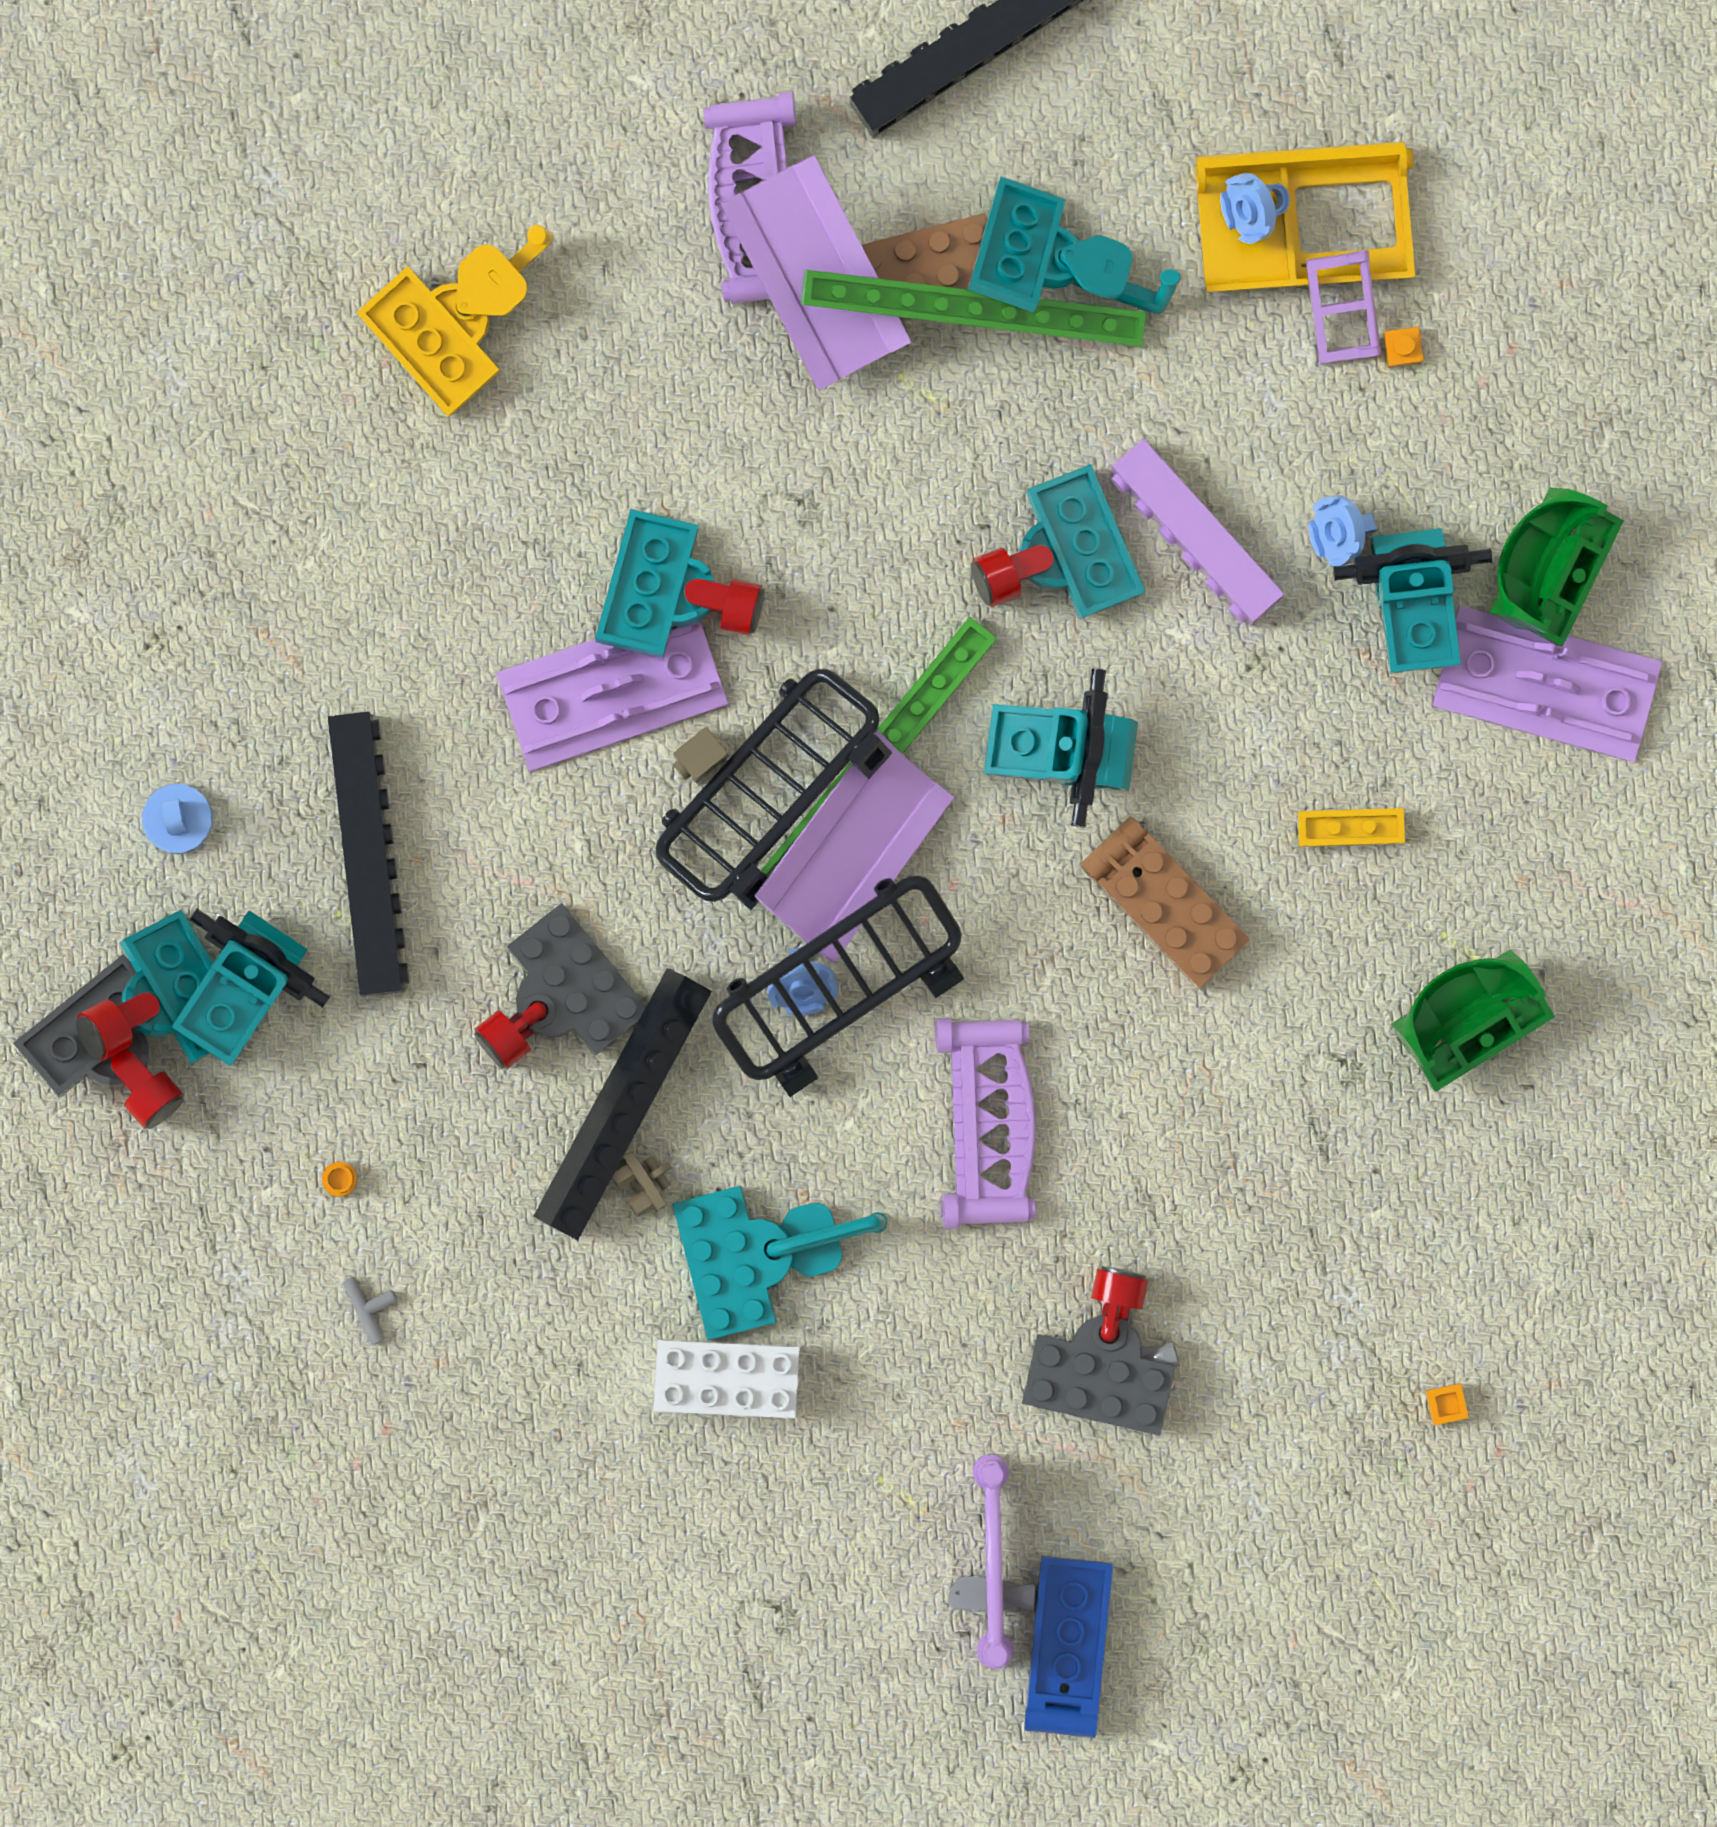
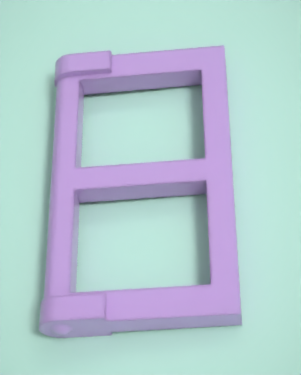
[1306,250,1382,364]

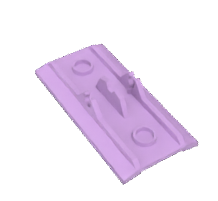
[720,155,912,391]
[1432,605,1662,763]
[496,622,728,772]
[754,731,954,962]

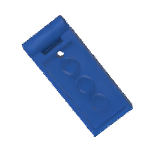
[1024,1555,1113,1738]

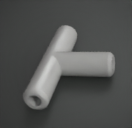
[343,1277,398,1345]

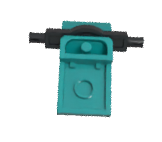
[1333,528,1492,674]
[984,669,1138,828]
[171,908,330,1066]

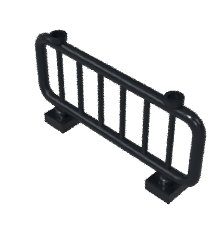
[655,669,892,910]
[712,875,965,1097]

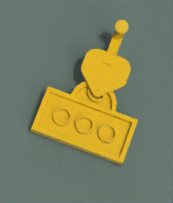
[356,225,554,417]

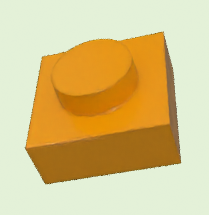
[1383,327,1424,368]
[1425,1383,1469,1426]

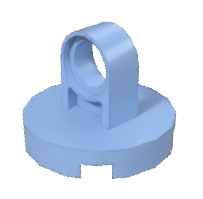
[1220,172,1290,244]
[1308,495,1378,566]
[142,784,213,854]
[767,947,838,1015]

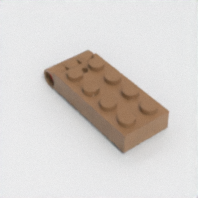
[862,213,987,290]
[1080,816,1250,989]

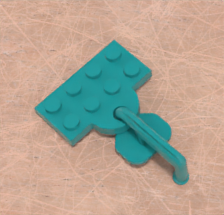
[968,176,1180,314]
[672,1185,888,1340]

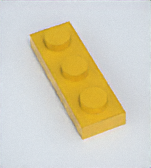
[1297,808,1405,847]

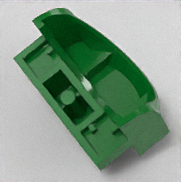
[1489,487,1624,647]
[1391,949,1555,1092]

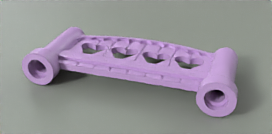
[703,91,797,304]
[935,1018,1036,1229]
[973,1454,1013,1669]

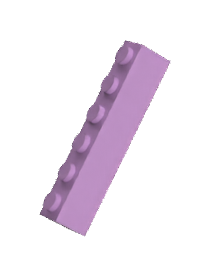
[1110,438,1284,626]

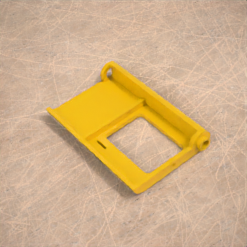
[1195,142,1415,292]

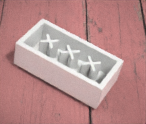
[654,1340,800,1419]

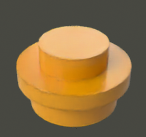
[322,1161,357,1197]

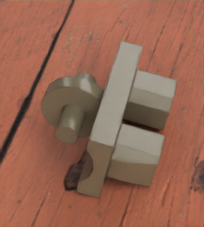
[611,1151,672,1217]

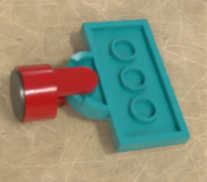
[971,464,1145,620]
[595,509,765,659]
[76,910,213,1064]

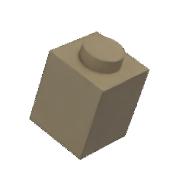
[673,727,729,783]

